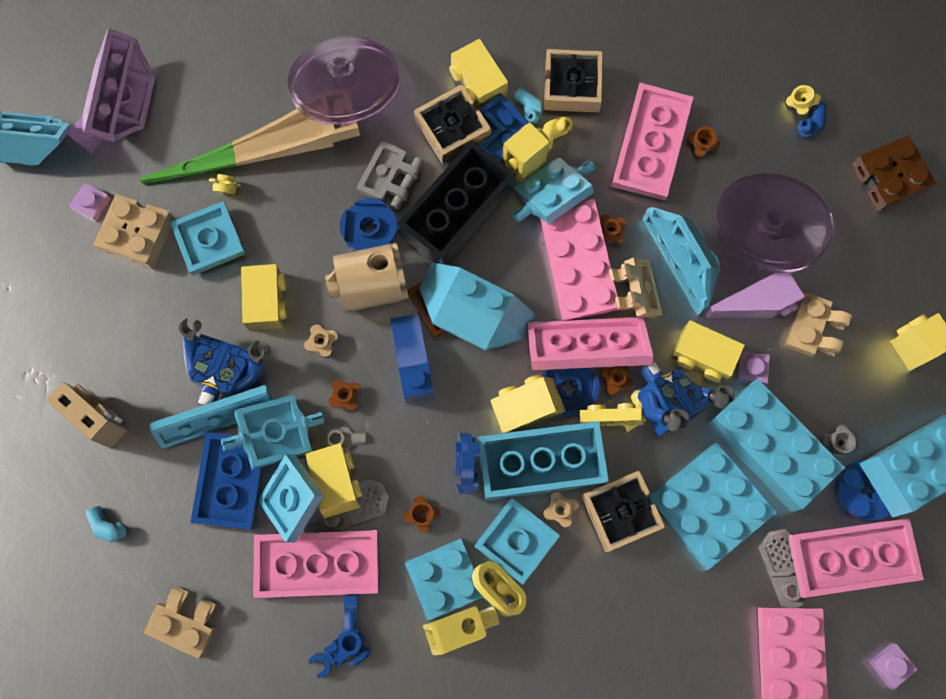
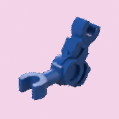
[308,594,371,679]

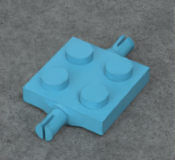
[511,157,596,225]
[221,395,324,470]

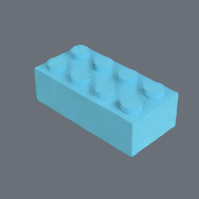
[707,378,845,512]
[859,414,946,518]
[477,421,609,501]

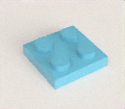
[170,201,246,276]
[258,454,324,543]
[474,498,560,585]
[405,539,483,621]

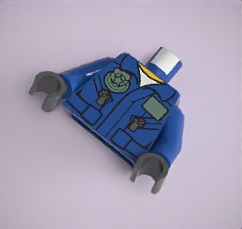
[179,318,271,406]
[638,362,735,437]

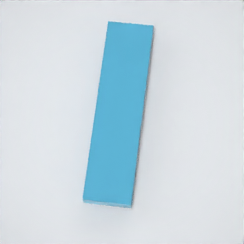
[149,385,273,449]

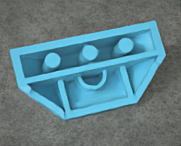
[0,111,70,166]
[642,207,720,316]
[419,262,535,351]

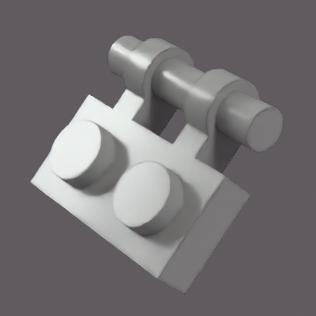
[356,140,425,211]

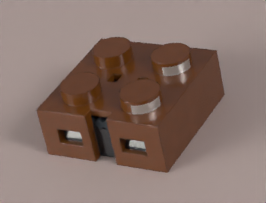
[851,135,937,212]

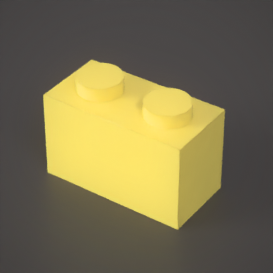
[449,39,508,110]
[502,122,549,184]
[241,264,288,330]
[890,313,946,371]
[671,320,745,383]
[490,374,566,433]
[305,443,363,518]

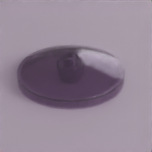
[288,36,400,124]
[714,173,834,273]

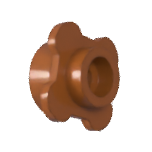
[687,126,720,157]
[599,214,626,244]
[600,366,634,395]
[328,379,361,411]
[404,496,440,533]

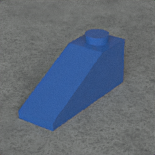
[390,313,435,403]

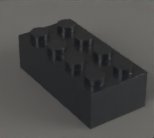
[397,140,516,265]

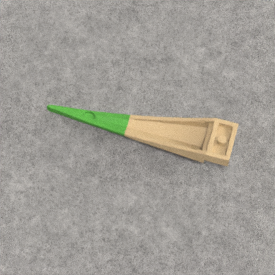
[139,89,360,185]

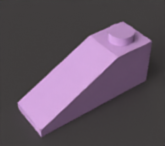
[705,267,805,319]

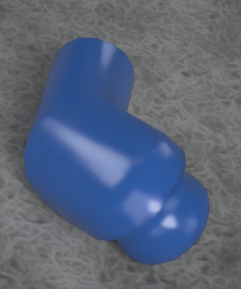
[798,101,827,137]

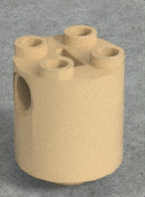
[325,243,409,313]

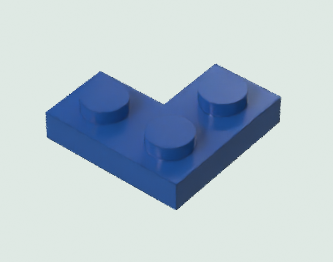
[478,93,529,163]

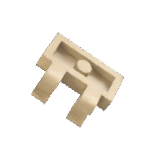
[609,258,663,318]
[784,292,852,357]
[143,587,217,659]

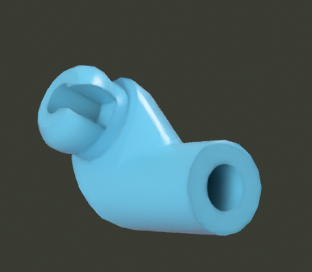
[513,87,542,125]
[86,506,126,543]

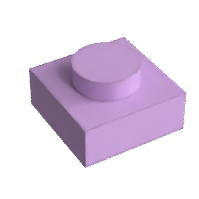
[67,116,103,154]
[69,182,112,222]
[735,352,770,385]
[869,643,918,689]

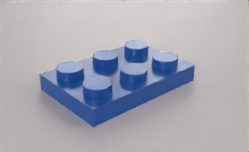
[190,432,263,530]

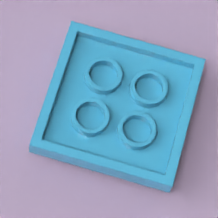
[647,442,777,571]

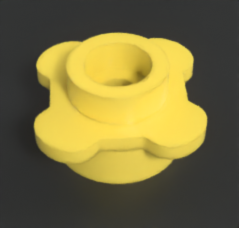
[786,85,821,115]
[209,174,242,195]

